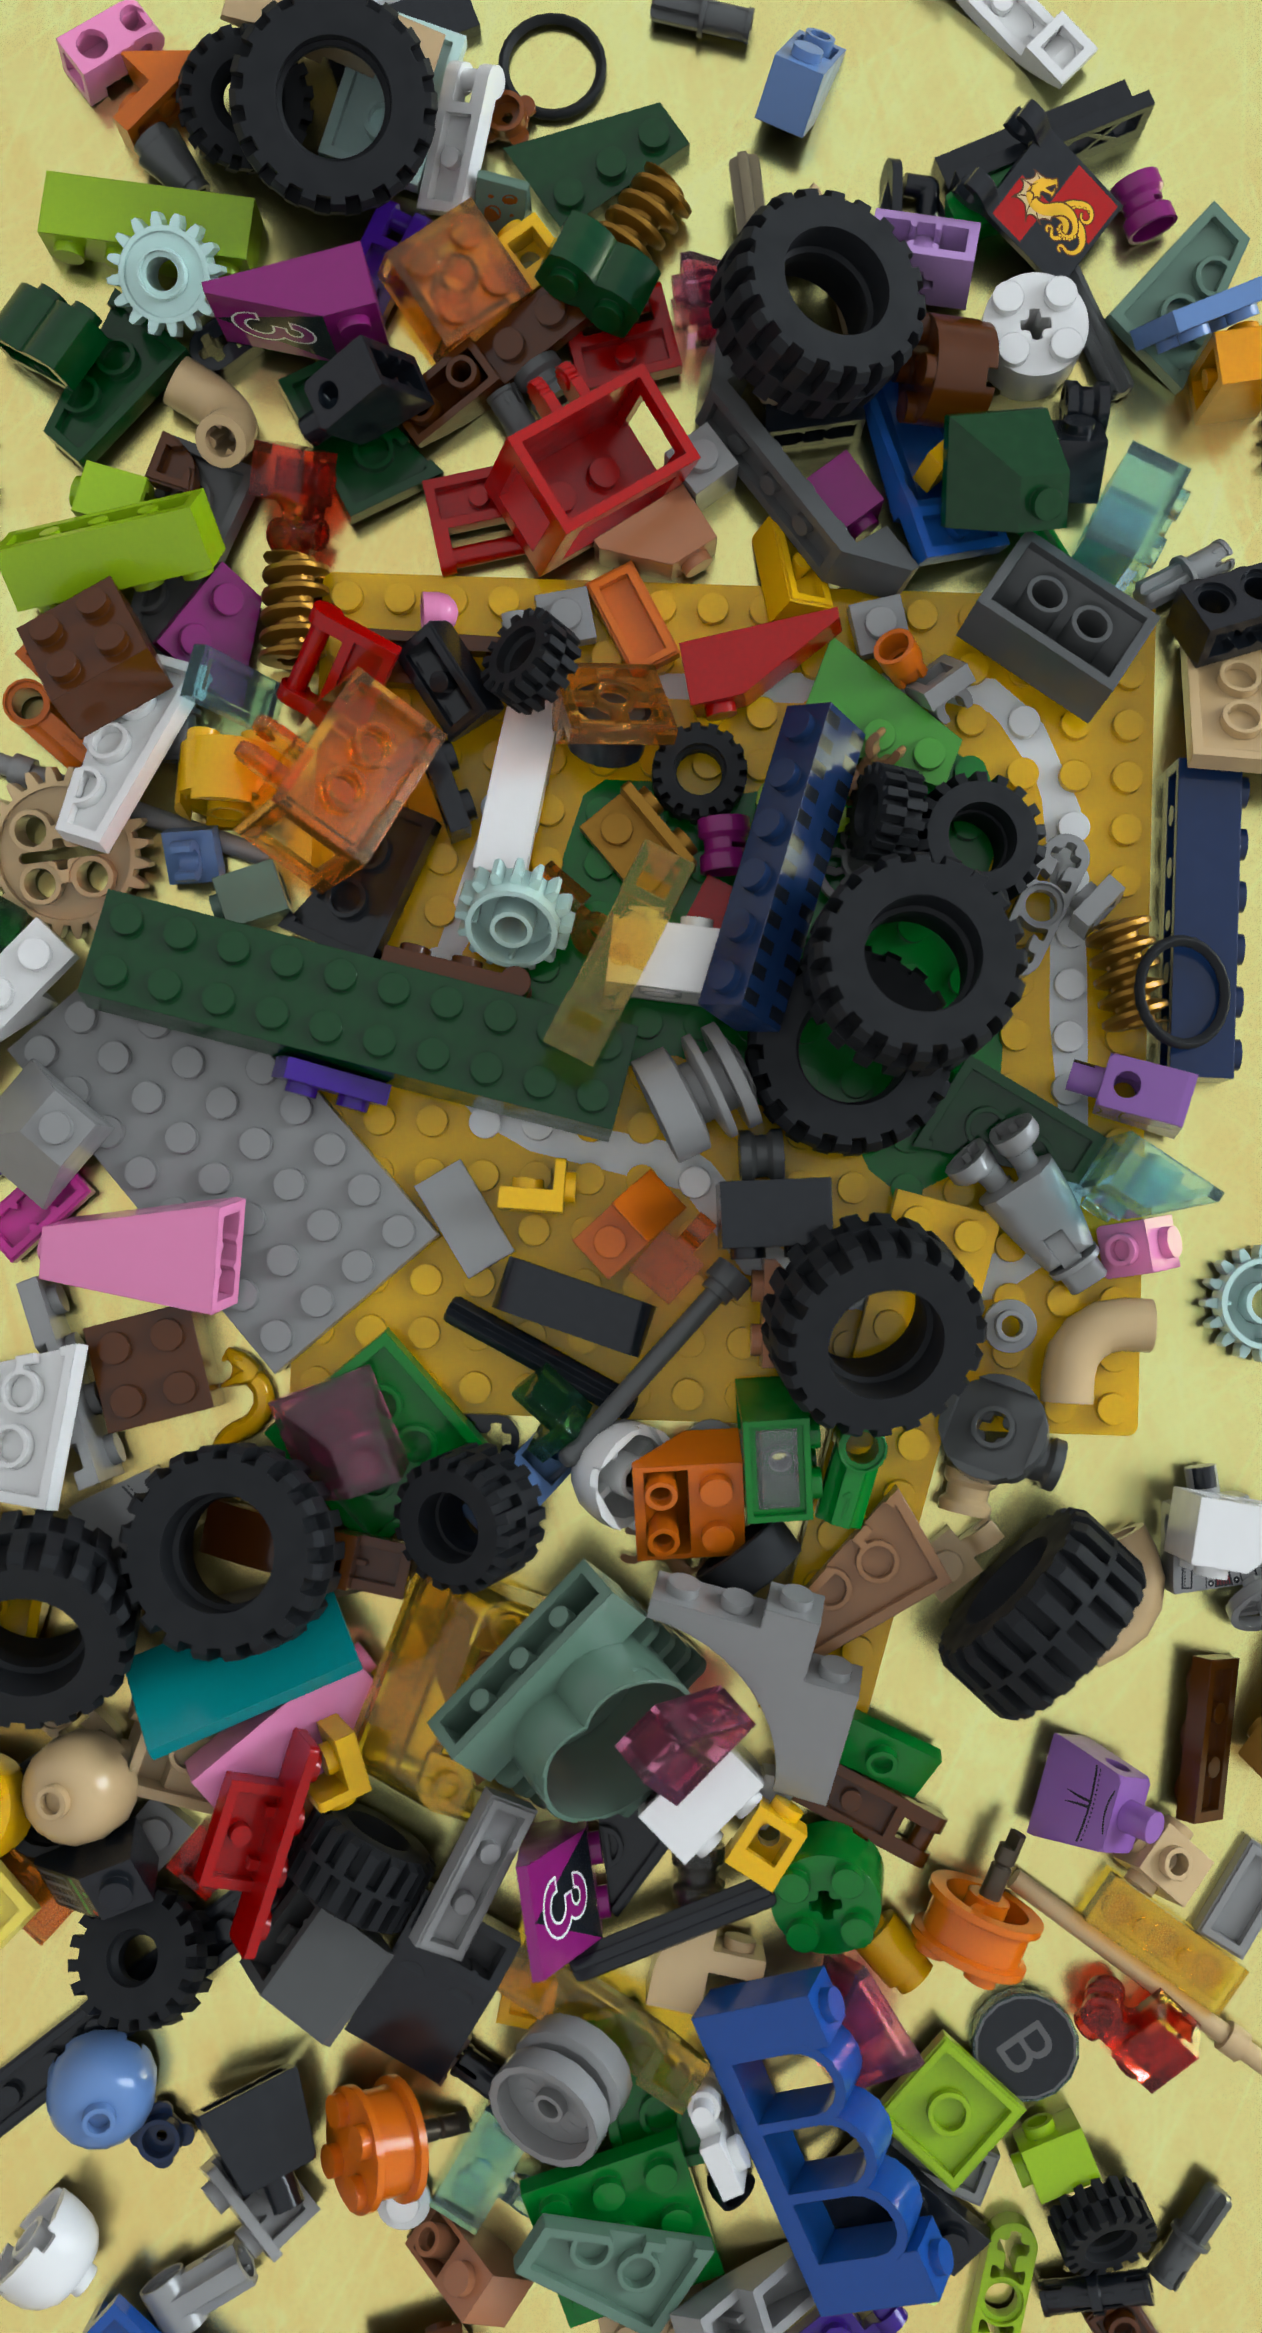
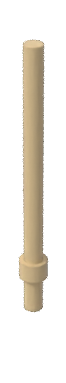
[1007,1869,1262,2076]

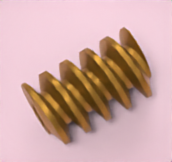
[598,161,692,261]
[258,550,330,670]
[1085,915,1169,1032]

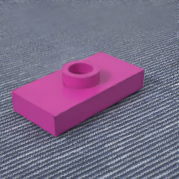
[0,1172,96,1263]

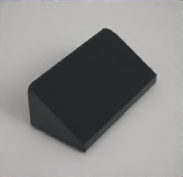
[398,621,505,742]

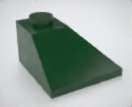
[941,407,1070,533]

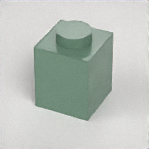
[209,858,295,929]

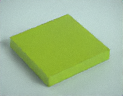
[880,2029,1026,2192]

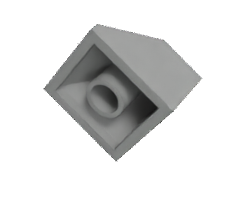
[0,1059,115,1209]

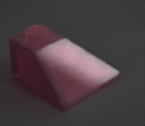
[268,1364,410,1501]
[816,1953,925,2088]

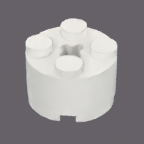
[981,272,1089,401]

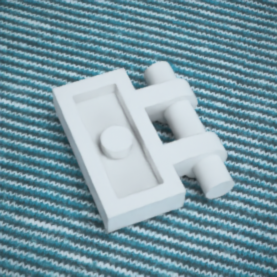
[687,2061,751,2202]

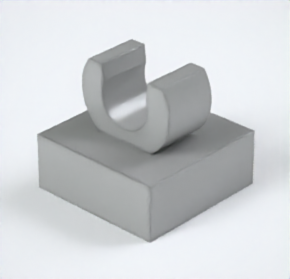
[904,654,976,725]

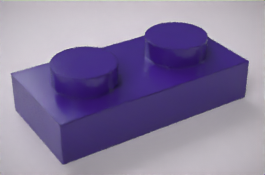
[271,1056,392,1113]

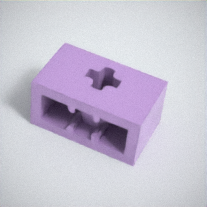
[875,208,981,310]

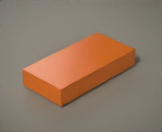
[585,560,680,681]

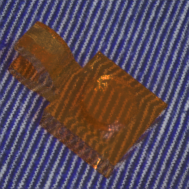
[629,1212,717,1305]

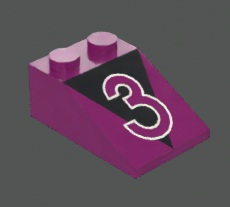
[201,241,390,361]
[516,1819,612,1983]

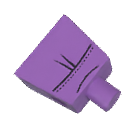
[1065,1053,1198,1139]
[1027,1733,1164,1854]

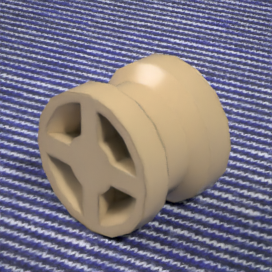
[937,1465,997,1519]

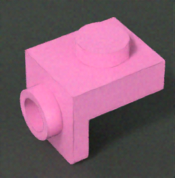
[1096,1214,1182,1279]

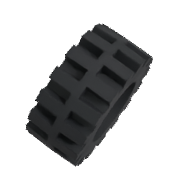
[651,722,748,825]

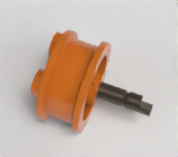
[911,1828,1044,1990]
[320,2074,471,2216]

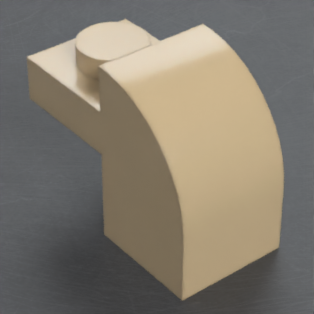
[645,1930,766,2015]

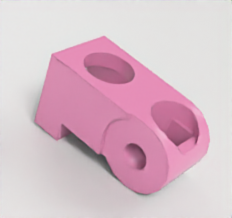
[56,0,165,106]

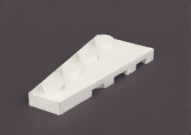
[55,654,210,854]

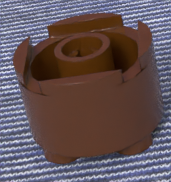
[890,312,999,428]

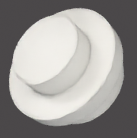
[377,2184,431,2230]

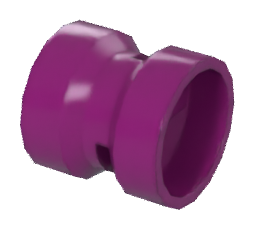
[1110,166,1178,245]
[697,814,750,877]

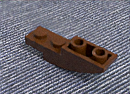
[402,287,592,448]
[199,1499,413,1600]

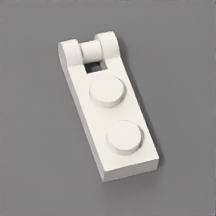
[416,60,505,220]

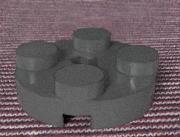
[938,1374,1050,1485]

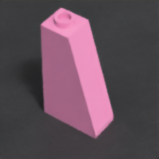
[37,1197,246,1315]
[184,1642,381,1808]

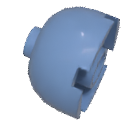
[46,2030,157,2150]

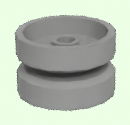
[489,2013,633,2168]

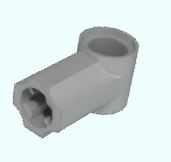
[139,2236,258,2333]

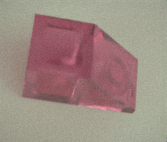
[670,251,720,350]
[615,1685,756,1806]

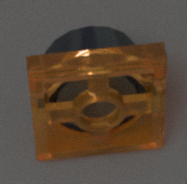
[552,663,678,768]

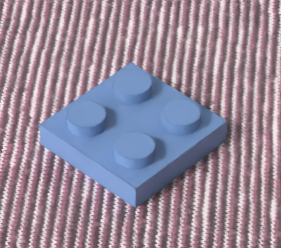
[1130,276,1262,354]

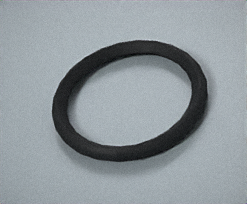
[498,13,607,121]
[1134,935,1231,1050]

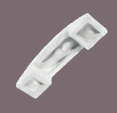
[956,0,1098,89]

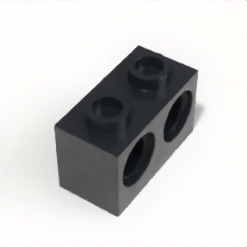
[1165,562,1262,668]

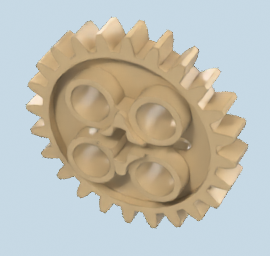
[0,767,155,940]

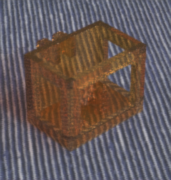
[233,666,448,894]

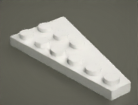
[0,1343,89,1511]

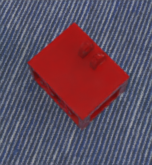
[484,361,701,577]

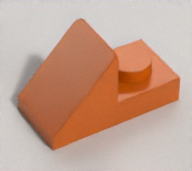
[113,50,192,157]
[572,1169,687,1280]

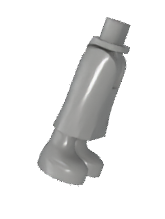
[945,1113,1107,1295]

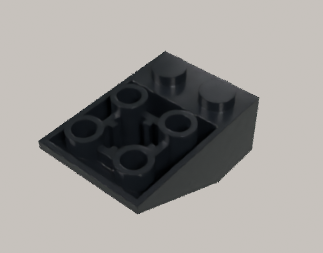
[344,1881,522,2083]

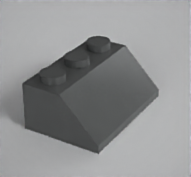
[956,531,1161,723]

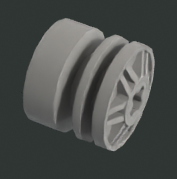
[630,1022,763,1163]

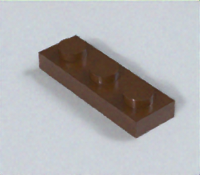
[1174,1654,1240,1824]

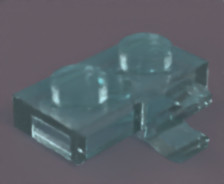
[429,2103,531,2235]

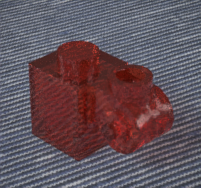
[249,439,338,555]
[1073,1974,1201,2094]

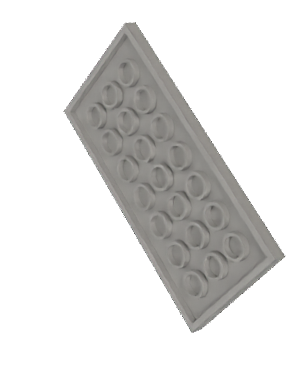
[7,989,441,1374]

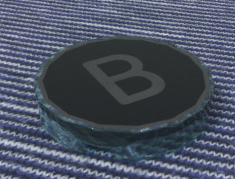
[970,1988,1079,2102]

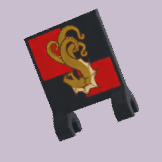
[952,99,1123,277]

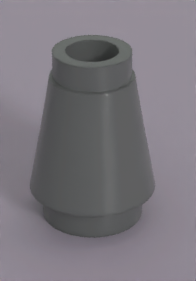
[134,121,211,192]

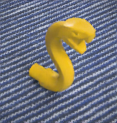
[212,1347,275,1501]

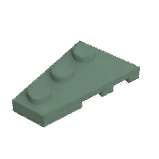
[1104,201,1250,395]
[513,2213,715,2333]

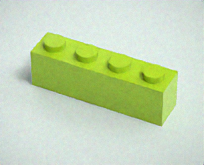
[37,170,263,278]
[0,488,226,613]

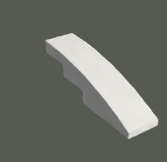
[472,687,567,873]

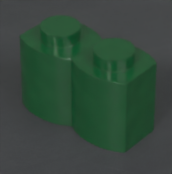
[534,210,661,338]
[0,282,110,392]

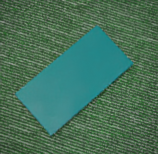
[126,1591,363,1760]

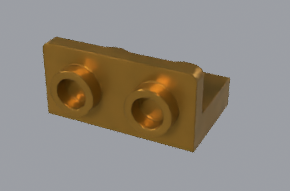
[580,780,698,910]

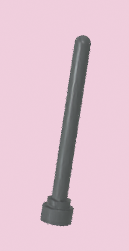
[559,1257,751,1467]

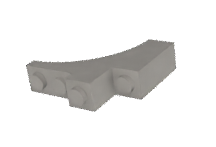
[646,1570,863,1806]

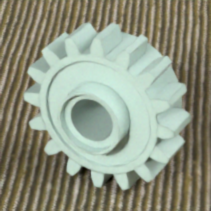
[106,211,227,338]
[455,858,576,970]
[1199,1245,1262,1362]

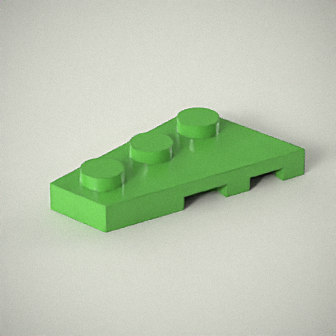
[806,638,962,790]

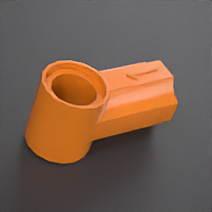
[2,678,87,769]

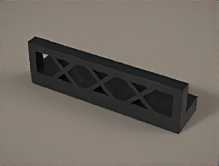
[932,79,1155,197]

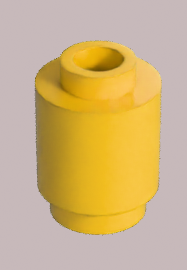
[855,1909,933,1994]

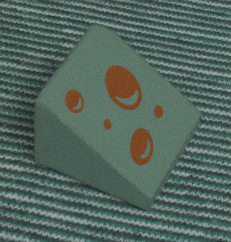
[473,170,532,237]

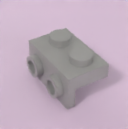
[199,2155,321,2263]

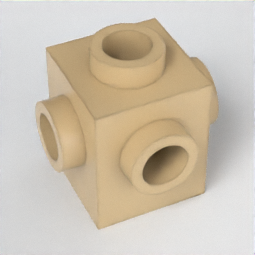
[1111,1814,1214,1907]

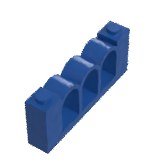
[691,1965,954,2317]

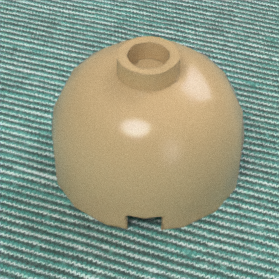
[21,1728,138,1846]

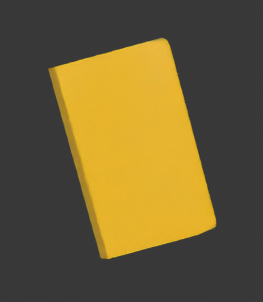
[752,515,834,622]

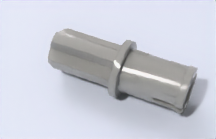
[1133,539,1235,610]

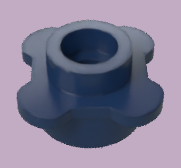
[130,2100,195,2168]

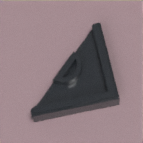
[598,1809,668,1917]

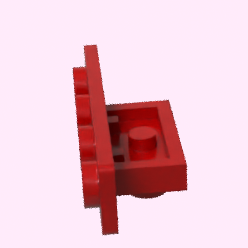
[193,1728,322,1960]

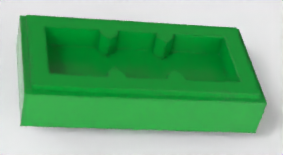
[839,1709,942,1798]

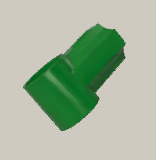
[814,1425,888,1529]

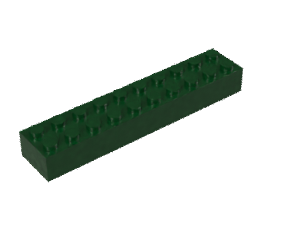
[77,889,639,1142]

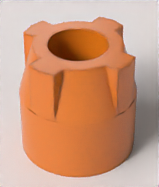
[873,628,928,689]

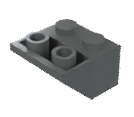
[239,1884,395,2047]

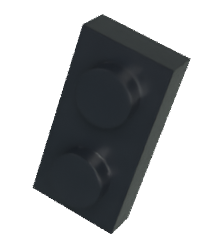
[414,725,478,844]

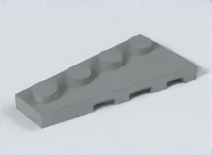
[16,1276,126,1491]

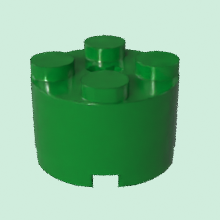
[771,1821,884,1954]

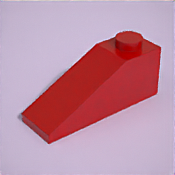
[679,607,842,721]

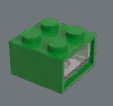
[735,1376,823,1524]

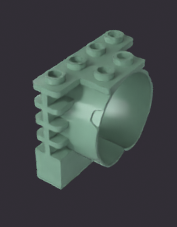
[426,1558,707,1823]

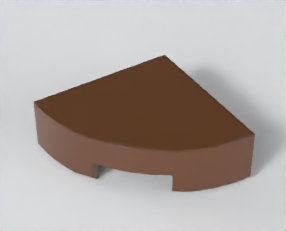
[144,431,200,494]

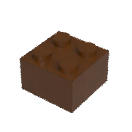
[16,576,174,739]
[83,1307,226,1434]

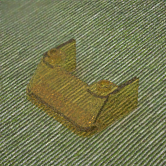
[353,1573,546,1822]

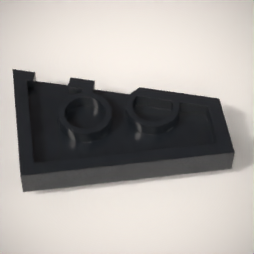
[277,801,442,959]
[823,2138,991,2276]

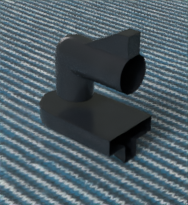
[878,158,945,217]

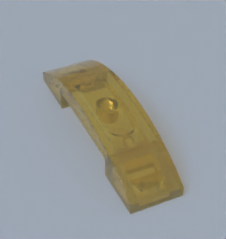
[543,839,696,1066]
[497,1939,711,2115]

